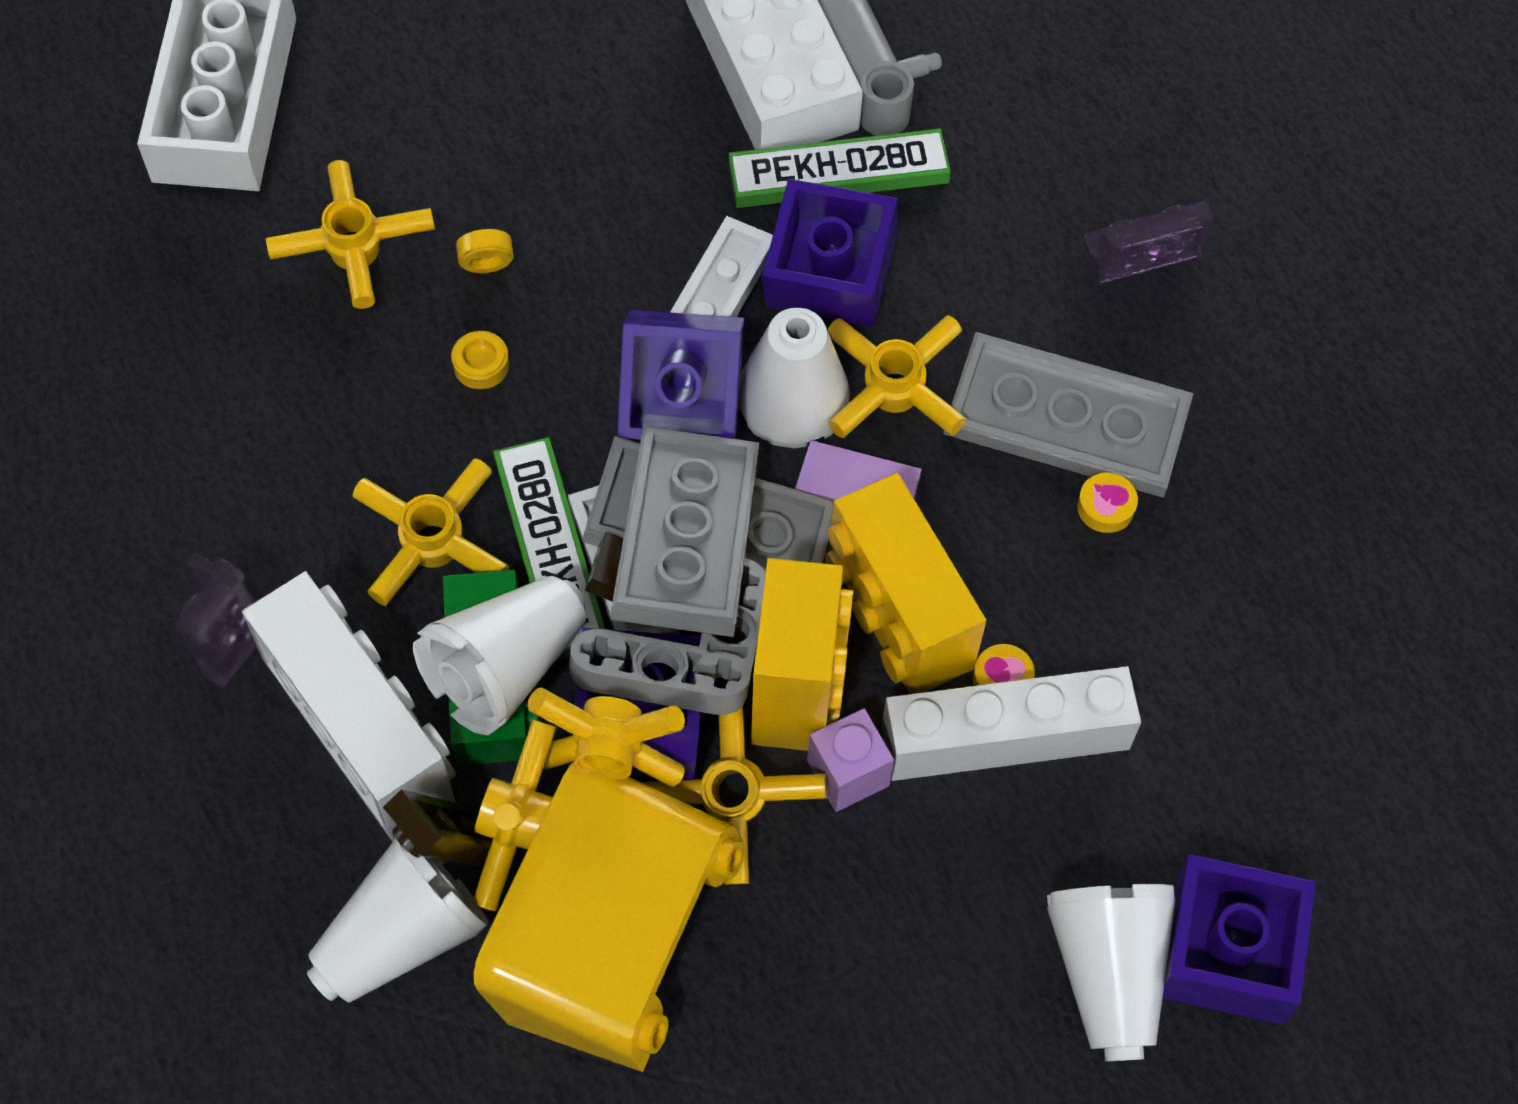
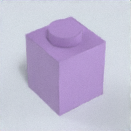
[807,708,894,812]

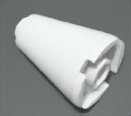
[739,308,850,449]
[413,576,586,735]
[307,838,489,1003]
[1047,884,1176,1061]

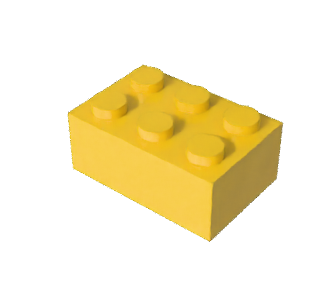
[825,472,986,694]
[751,558,853,751]

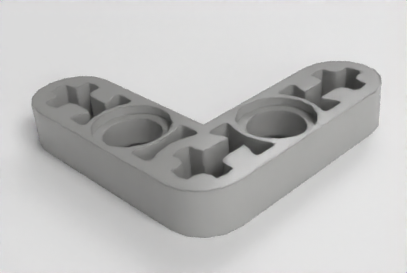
[569,558,766,715]

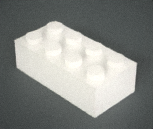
[137,0,296,191]
[686,0,863,150]
[242,571,456,842]

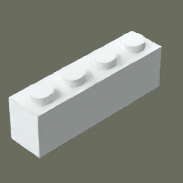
[882,666,1141,781]

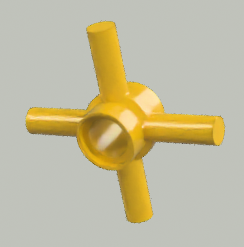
[266,160,435,309]
[827,315,966,438]
[353,458,509,606]
[528,688,685,787]
[641,706,828,885]
[472,719,557,911]

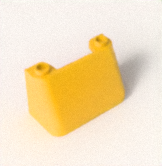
[474,762,744,1072]

